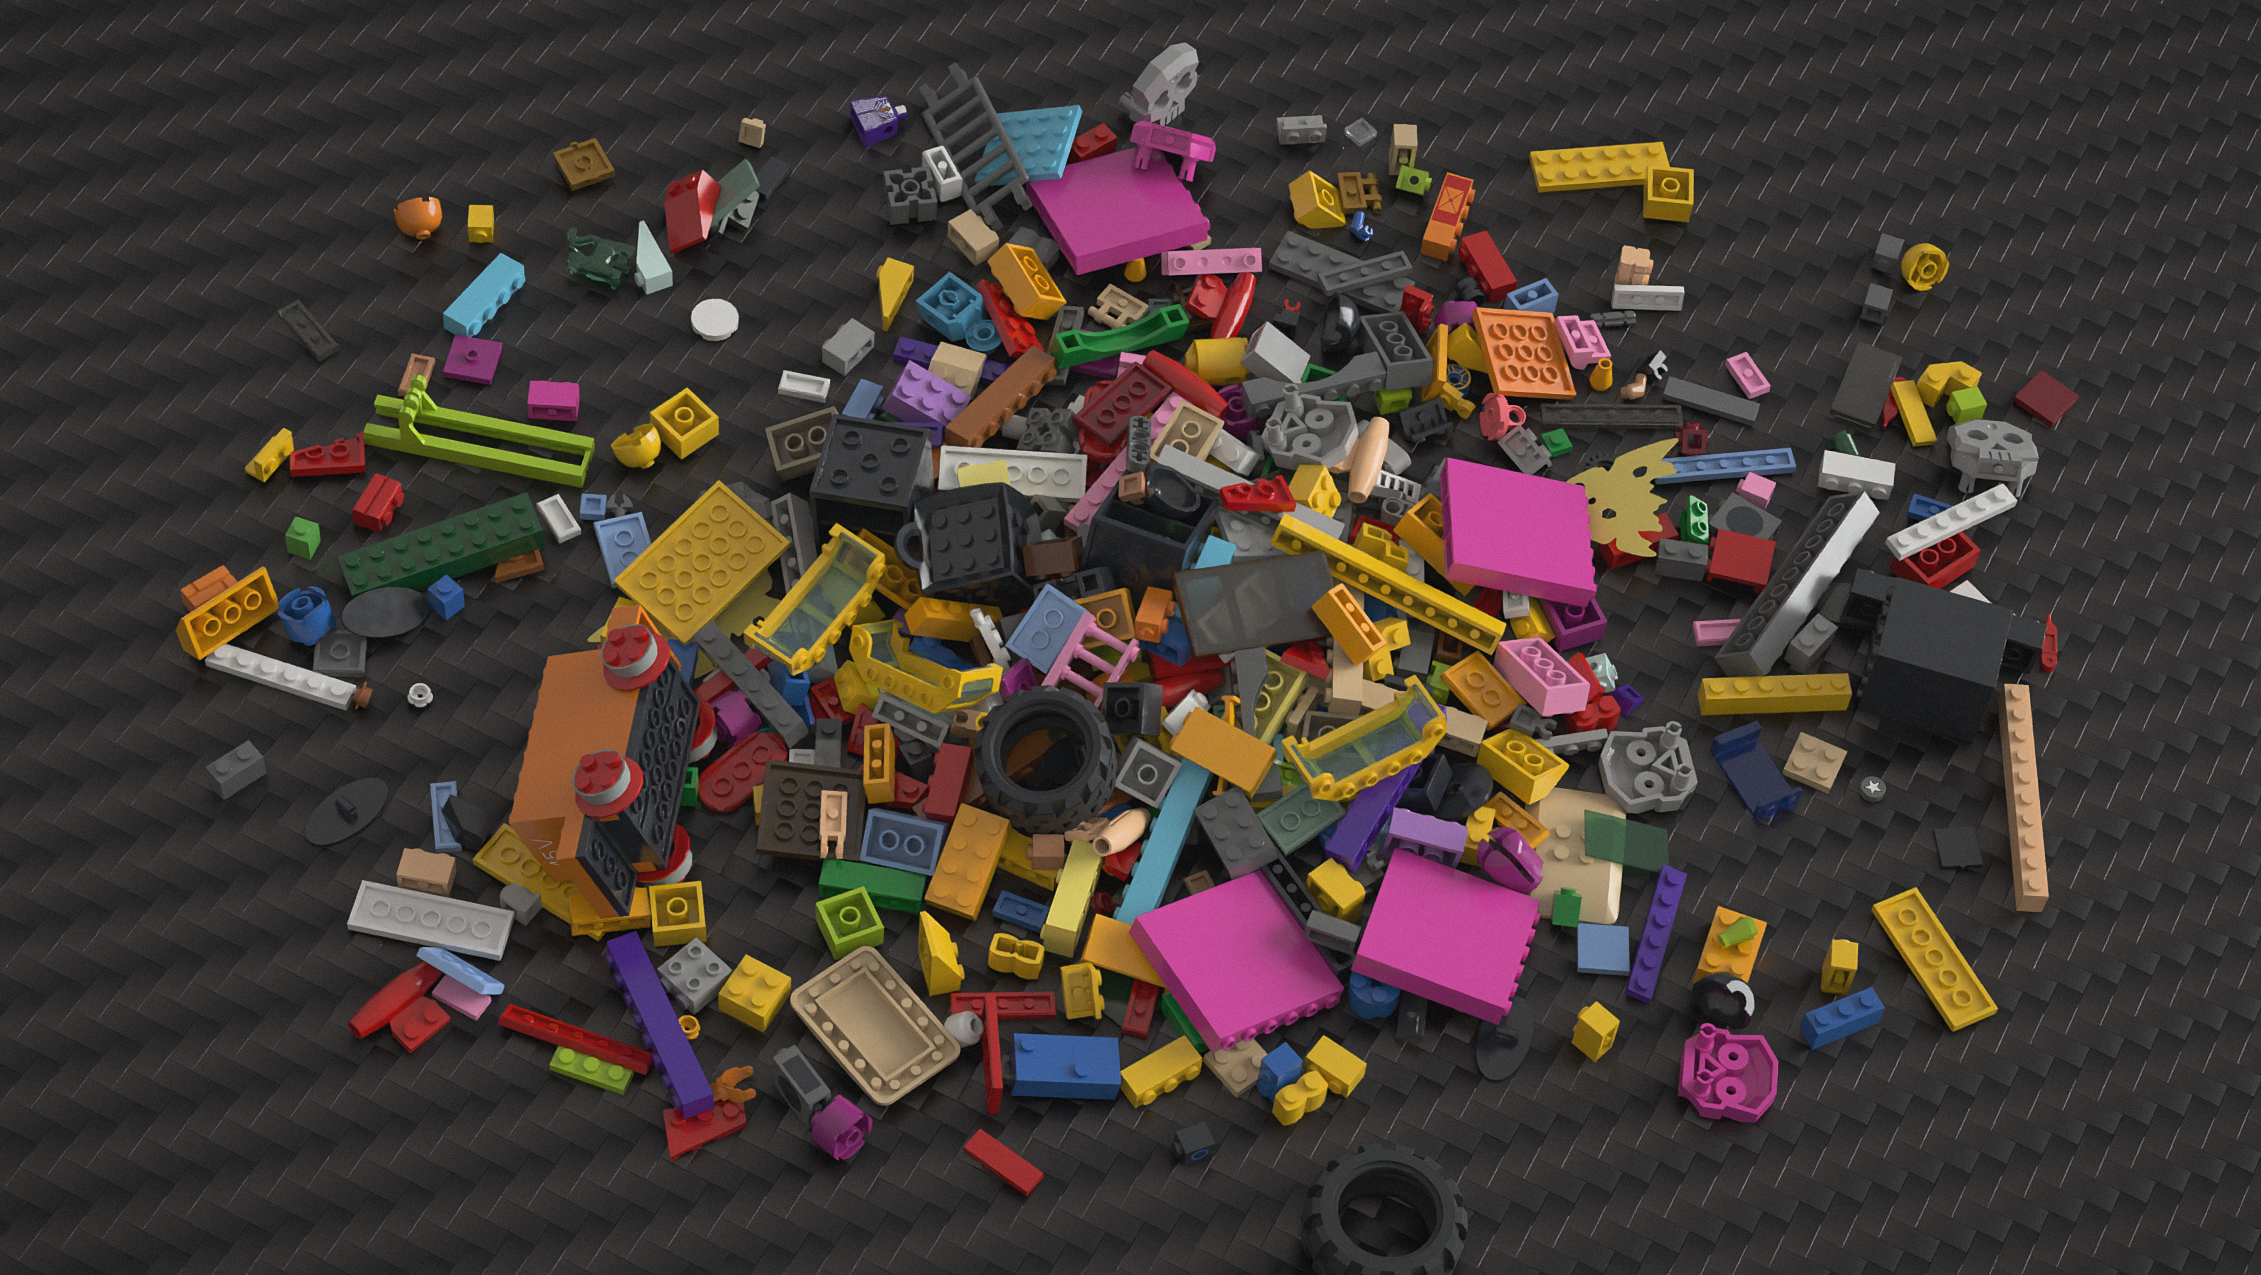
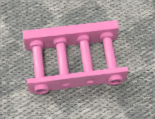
[1161,248,1262,275]
[1041,611,1140,711]

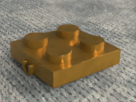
[553,138,615,191]

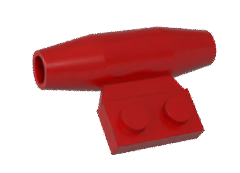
[1184,272,1256,339]
[1142,350,1230,419]
[1152,668,1224,714]
[347,961,451,1054]

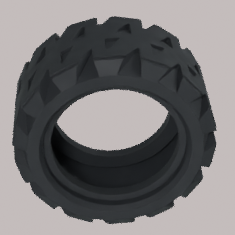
[974,685,1118,834]

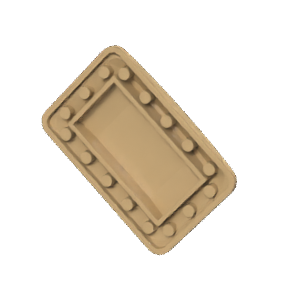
[1519,787,1626,926]
[790,946,960,1106]

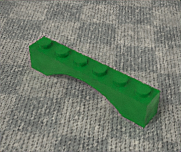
[1048,304,1190,370]

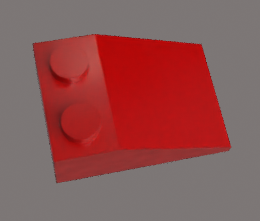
[664,170,721,254]

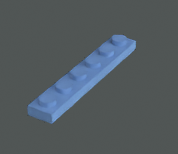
[1655,448,1796,484]

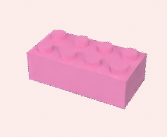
[1493,637,1590,717]

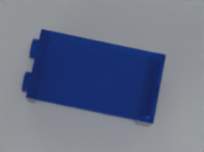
[1710,721,1803,820]

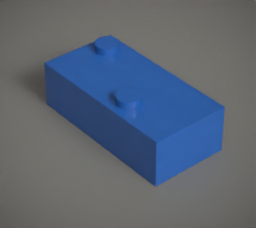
[1008,1033,1121,1100]

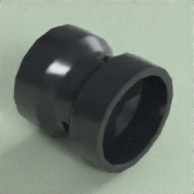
[1455,277,1486,307]

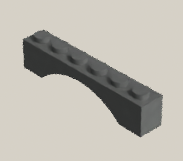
[1240,351,1387,419]
[693,620,809,749]
[1231,647,1283,802]

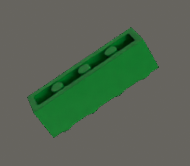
[818,858,926,914]

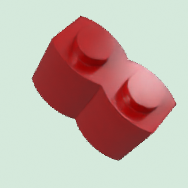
[1565,696,1621,734]

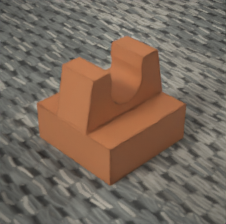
[1119,471,1146,505]

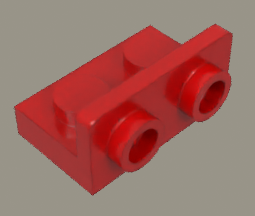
[1400,284,1434,338]

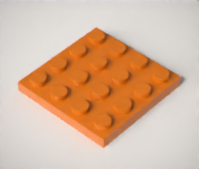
[1471,308,1576,400]

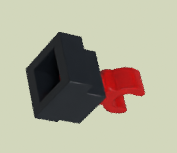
[1273,299,1300,340]

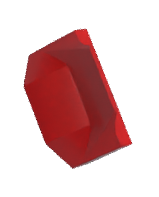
[809,677,856,728]
[1102,841,1143,881]

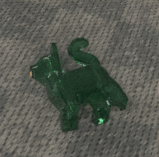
[566,227,637,291]

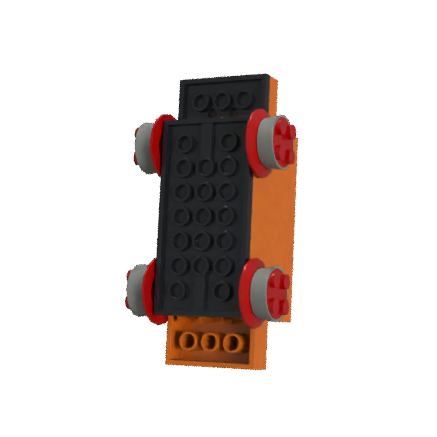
[509,604,717,919]

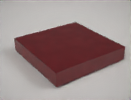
[2013,370,2079,427]

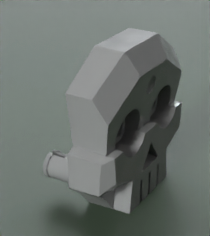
[1119,43,1199,126]
[1261,383,1358,470]
[1947,419,2039,497]
[1598,721,1698,814]

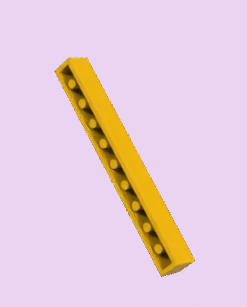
[1269,513,1506,655]

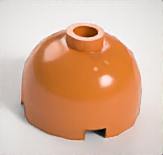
[393,197,442,239]

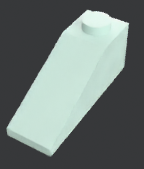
[634,221,673,295]

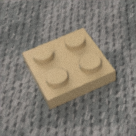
[1283,685,1320,745]
[1782,732,1847,794]
[1203,1039,1268,1098]

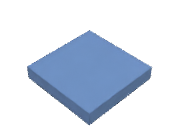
[1576,923,1630,976]

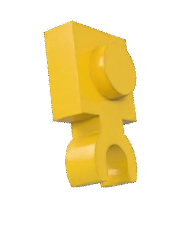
[1437,381,1476,420]

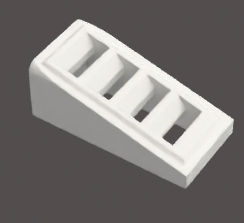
[1370,470,1421,504]

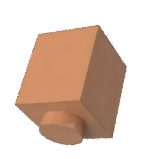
[1027,834,1064,870]

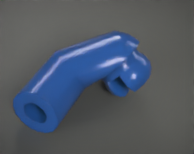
[1350,211,1373,241]

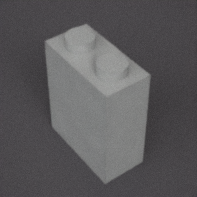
[1240,321,1310,383]

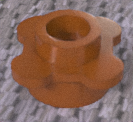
[352,681,373,710]

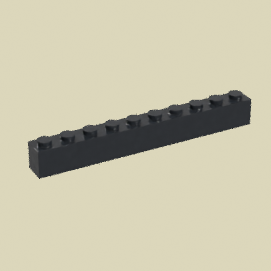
[1201,774,1356,983]

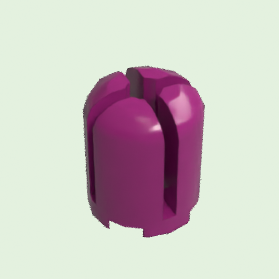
[1477,827,1544,894]

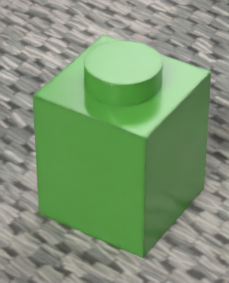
[285,517,321,560]

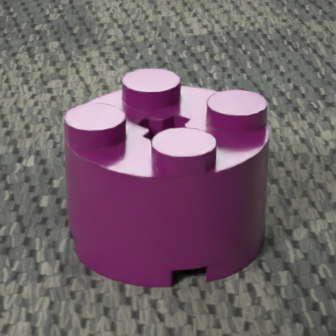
[1434,301,1478,335]
[1218,385,1260,440]
[709,690,762,749]
[811,1095,872,1160]

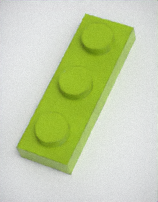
[549,1046,634,1095]

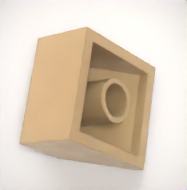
[928,342,987,400]

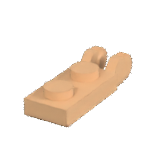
[819,790,847,859]

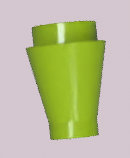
[1717,916,1758,948]

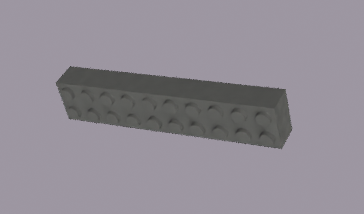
[1714,491,1880,678]

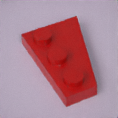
[290,431,365,477]
[1218,475,1297,513]
[1280,641,1330,680]

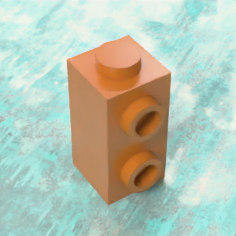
[1135,587,1176,643]

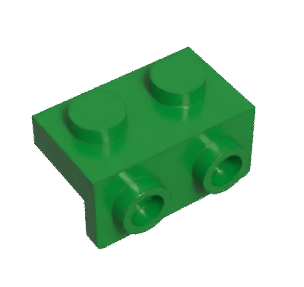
[1680,495,1709,545]

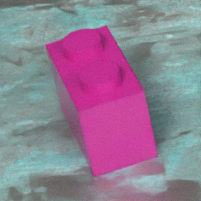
[527,381,580,421]

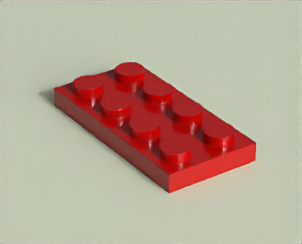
[976,280,1044,359]

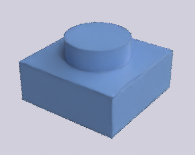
[580,494,607,521]

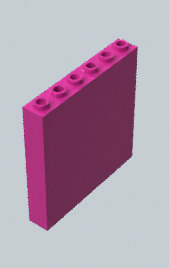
[1026,147,1210,275]
[1439,457,1597,607]
[1351,847,1541,1025]
[1129,870,1344,1053]

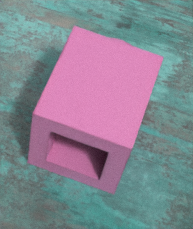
[1736,472,1776,511]

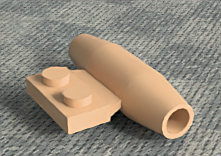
[1327,417,1389,503]
[1064,807,1151,856]

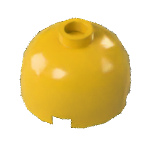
[1901,243,1949,291]
[611,423,661,469]

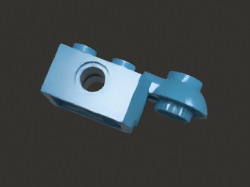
[916,272,1002,355]

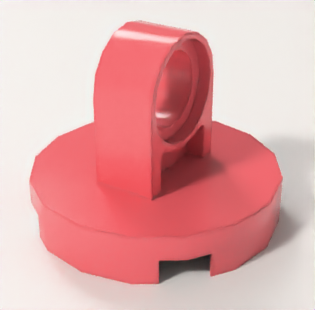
[1480,393,1526,441]

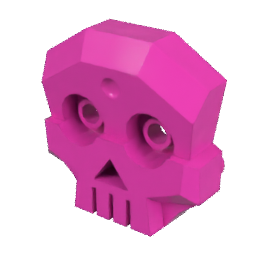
[1130,120,1216,181]
[1678,1023,1778,1122]

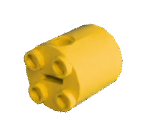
[1184,337,1251,386]

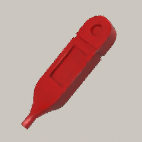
[1882,377,1907,429]
[2040,614,2057,672]

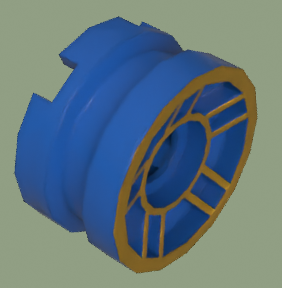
[1446,364,1471,399]

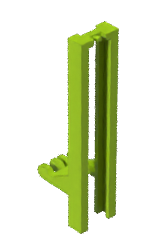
[363,374,595,488]

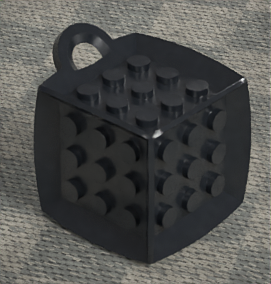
[893,482,1046,614]

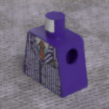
[850,96,907,147]

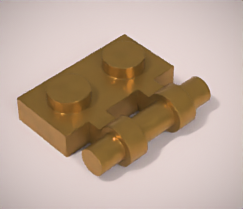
[1337,172,1383,214]

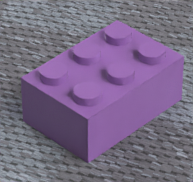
[882,360,971,443]
[1378,807,1468,869]

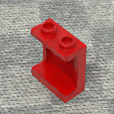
[1705,529,1776,594]

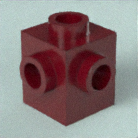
[1673,422,1709,457]

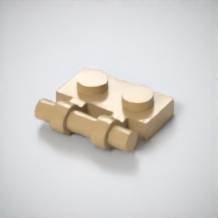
[1088,284,1149,330]

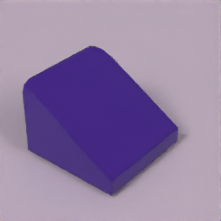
[1611,684,1645,717]

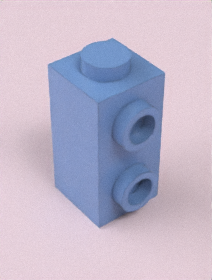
[842,379,886,420]

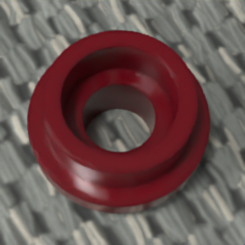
[1090,892,1114,917]

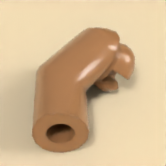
[1620,374,1647,400]

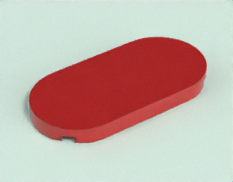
[1079,380,1127,463]
[698,731,787,812]

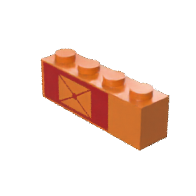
[1420,172,1476,261]

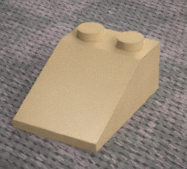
[1148,400,1224,469]

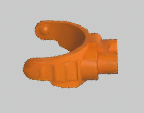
[709,1066,756,1103]

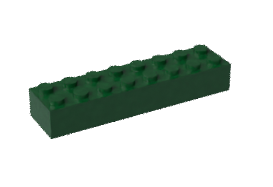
[337,492,546,599]

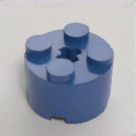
[277,586,337,646]
[1347,971,1401,1019]

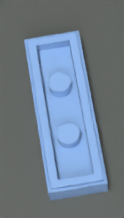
[430,781,462,854]

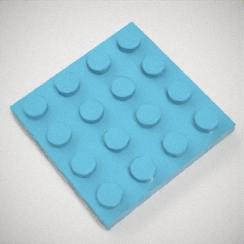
[975,105,1082,186]

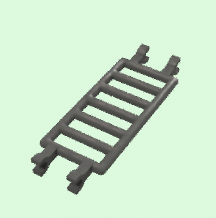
[919,62,1033,232]

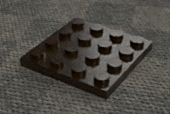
[756,759,866,863]

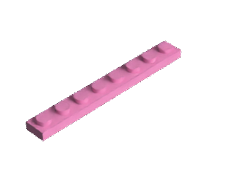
[1064,392,1193,532]

